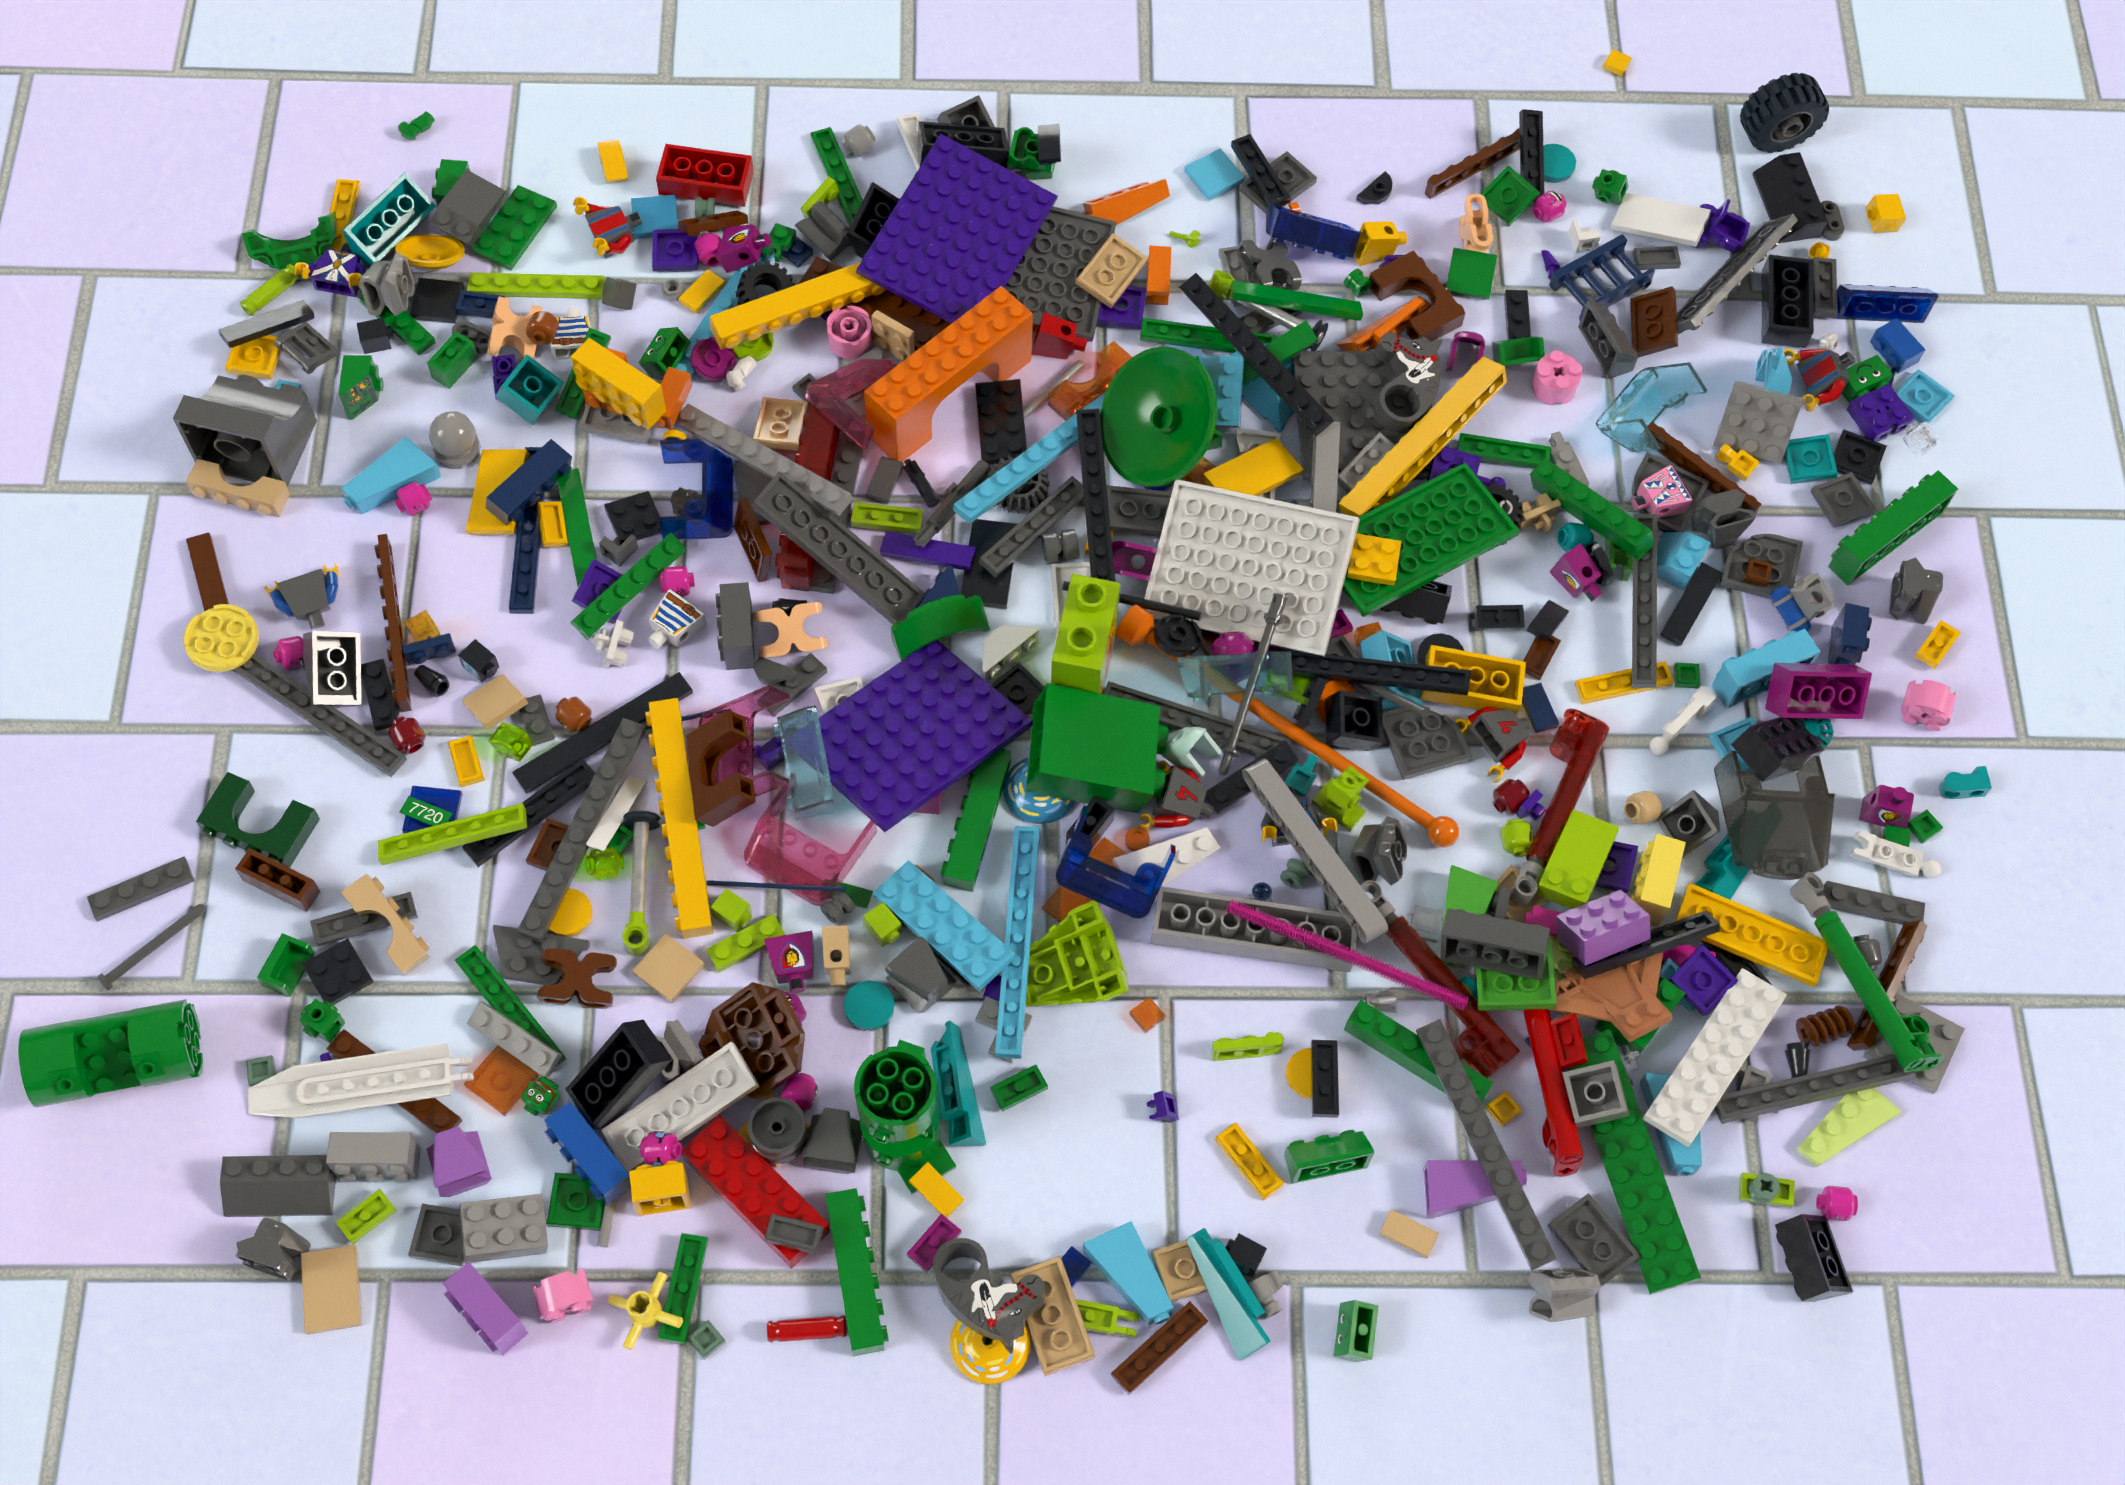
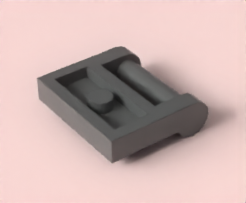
[274,322,338,374]

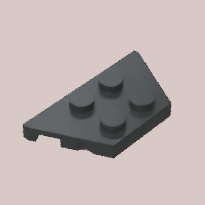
[493,925,590,985]

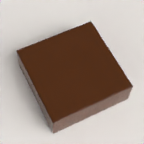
[1743,558,1773,587]

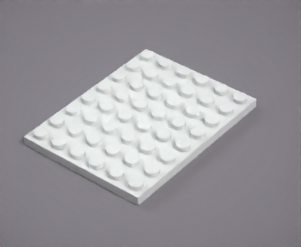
[1143,480,1360,657]

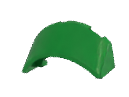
[242,212,336,270]
[891,594,990,661]

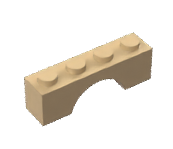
[186,458,290,517]
[341,874,431,976]

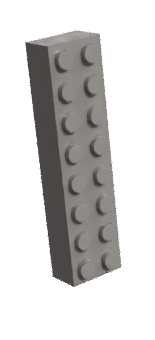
[1151,886,1357,972]

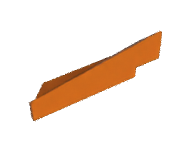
[1082,179,1170,225]
[1337,296,1432,351]

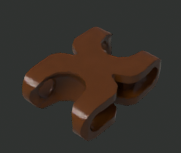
[537,948,617,1009]

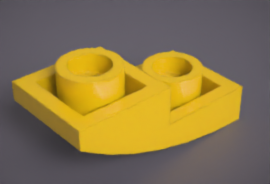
[597,140,628,183]

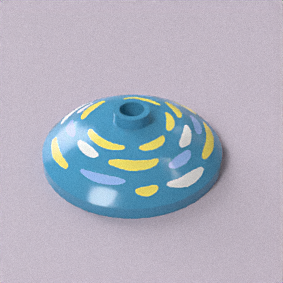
[1003,757,1075,824]

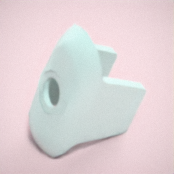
[1161,727,1222,778]

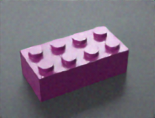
[1765,663,1872,719]

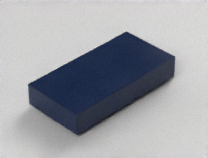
[1522,683,1559,733]

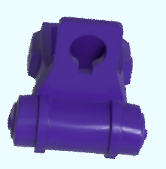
[1691,199,1750,253]

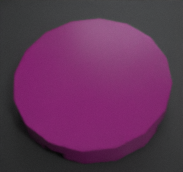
[690,337,736,382]

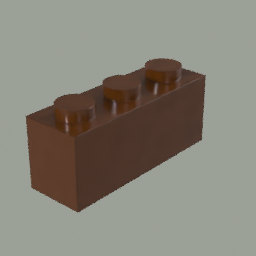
[235,848,321,912]

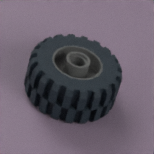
[1740,73,1829,153]

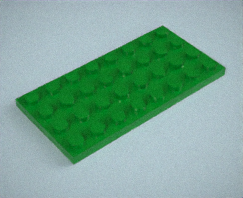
[1342,462,1520,617]

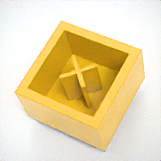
[629,1161,691,1217]

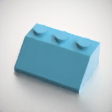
[1199,356,1245,428]
[1360,630,1425,711]

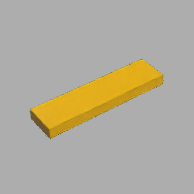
[329,179,361,251]
[1575,661,1674,705]

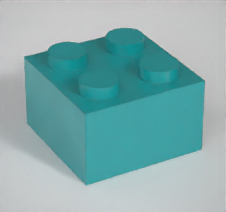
[495,355,565,425]

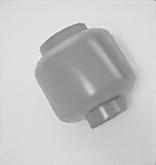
[842,124,876,157]

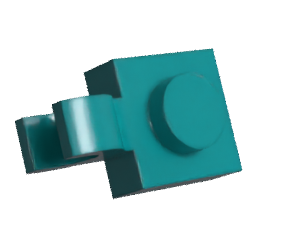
[1284,753,1319,797]

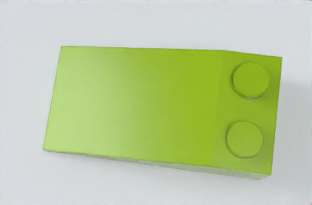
[1537,809,1620,909]

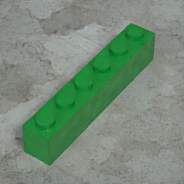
[1530,458,1654,561]
[941,749,1012,892]
[1344,1000,1494,1103]
[825,1188,889,1357]

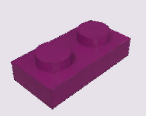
[906,1214,962,1273]

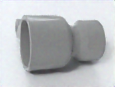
[1248,1271,1283,1320]

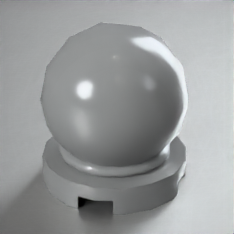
[429,411,481,469]

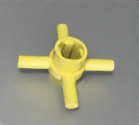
[608,1272,683,1350]

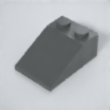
[937,95,995,127]
[429,169,506,248]
[303,631,362,705]

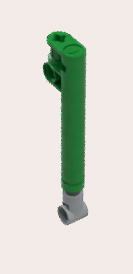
[1790,872,1944,1072]

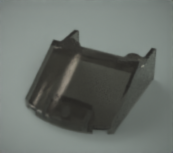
[1714,750,1835,880]

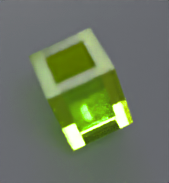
[488,722,534,762]

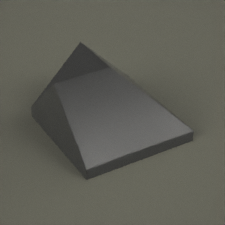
[1657,790,1720,858]

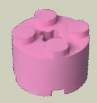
[827,306,873,361]
[1532,350,1582,405]
[1901,680,1957,731]
[532,1269,593,1323]

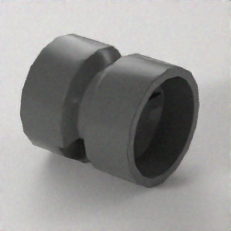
[1041,529,1080,564]

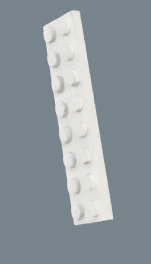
[1643,968,1787,1148]

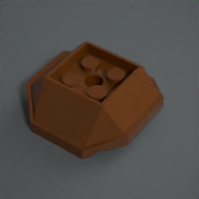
[698,982,805,1099]

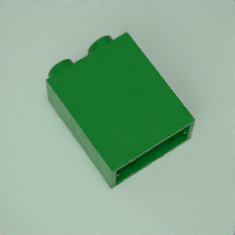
[1026,683,1168,813]

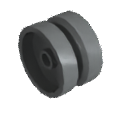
[748,1097,808,1164]

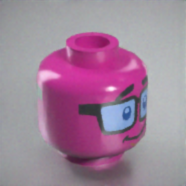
[640,1131,682,1166]

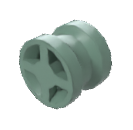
[695,197,715,218]
[1280,858,1310,889]
[1748,1173,1780,1204]

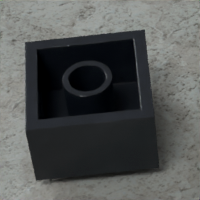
[1325,690,1383,751]

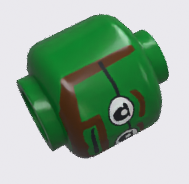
[521,1075,560,1116]

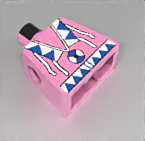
[1631,465,1692,518]

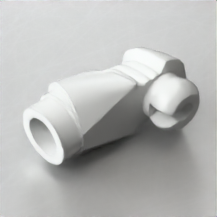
[726,356,756,391]

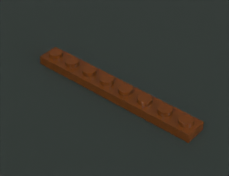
[375,534,412,712]

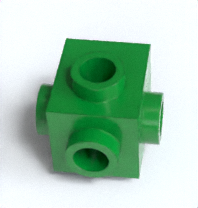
[1592,169,1629,205]
[299,999,345,1044]

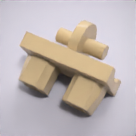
[1518,493,1561,533]

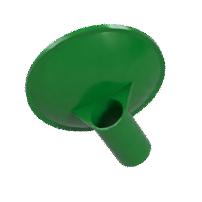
[1100,347,1217,487]

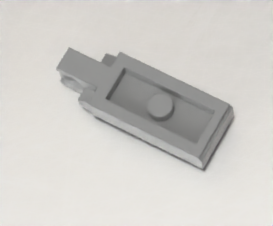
[1549,431,1589,487]

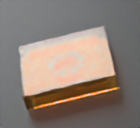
[464,1045,539,1117]

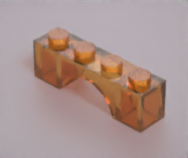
[1048,341,1132,421]

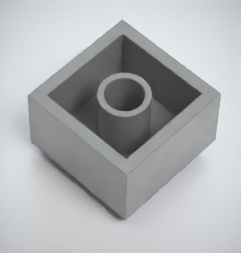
[1562,1060,1630,1128]

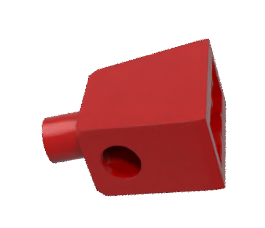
[1032,312,1087,360]

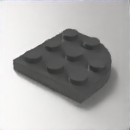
[1632,452,1710,532]
[1720,534,1803,600]
[1383,706,1472,780]

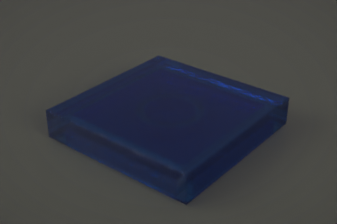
[402,785,463,834]

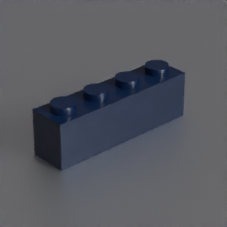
[485,439,572,526]

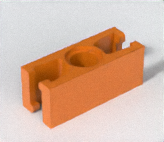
[1146,245,1172,305]

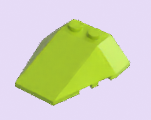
[1026,899,1128,1007]

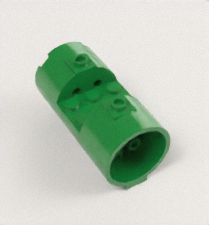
[18,999,203,1108]
[854,1039,941,1171]

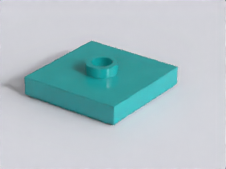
[1784,434,1838,484]

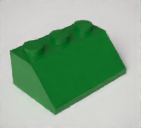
[1595,977,1686,1059]
[1284,1130,1374,1184]

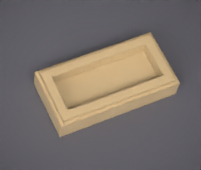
[1379,1209,1439,1258]

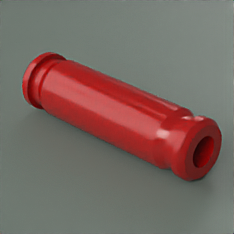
[767,1315,847,1343]

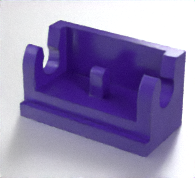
[753,720,802,771]

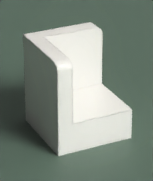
[1568,219,1601,253]

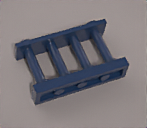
[1549,234,1655,320]

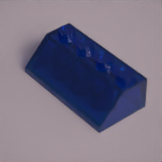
[1266,203,1361,260]
[1836,284,1938,323]

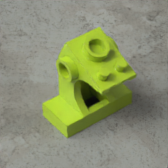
[1311,766,1370,832]

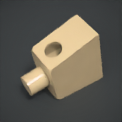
[822,925,851,988]

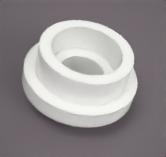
[1819,332,1839,351]

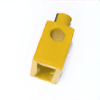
[1351,221,1407,266]

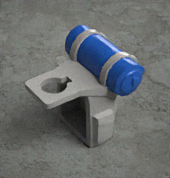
[1769,573,1835,632]

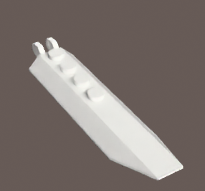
[248,1043,474,1118]

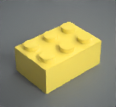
[1630,833,1686,927]

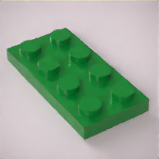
[472,185,557,271]

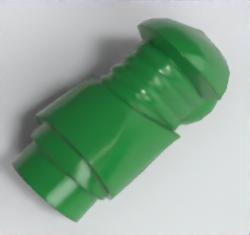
[398,111,435,140]

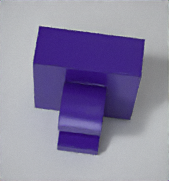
[1516,789,1546,821]
[1146,1090,1179,1123]

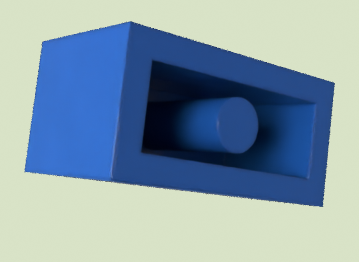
[1870,318,1926,374]

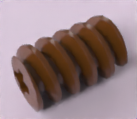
[1796,1005,1856,1047]

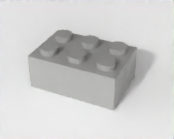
[326,1132,421,1182]
[460,1193,548,1263]

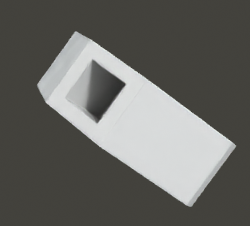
[982,625,1039,682]

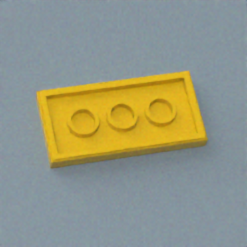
[1202,438,1304,496]
[466,449,529,535]

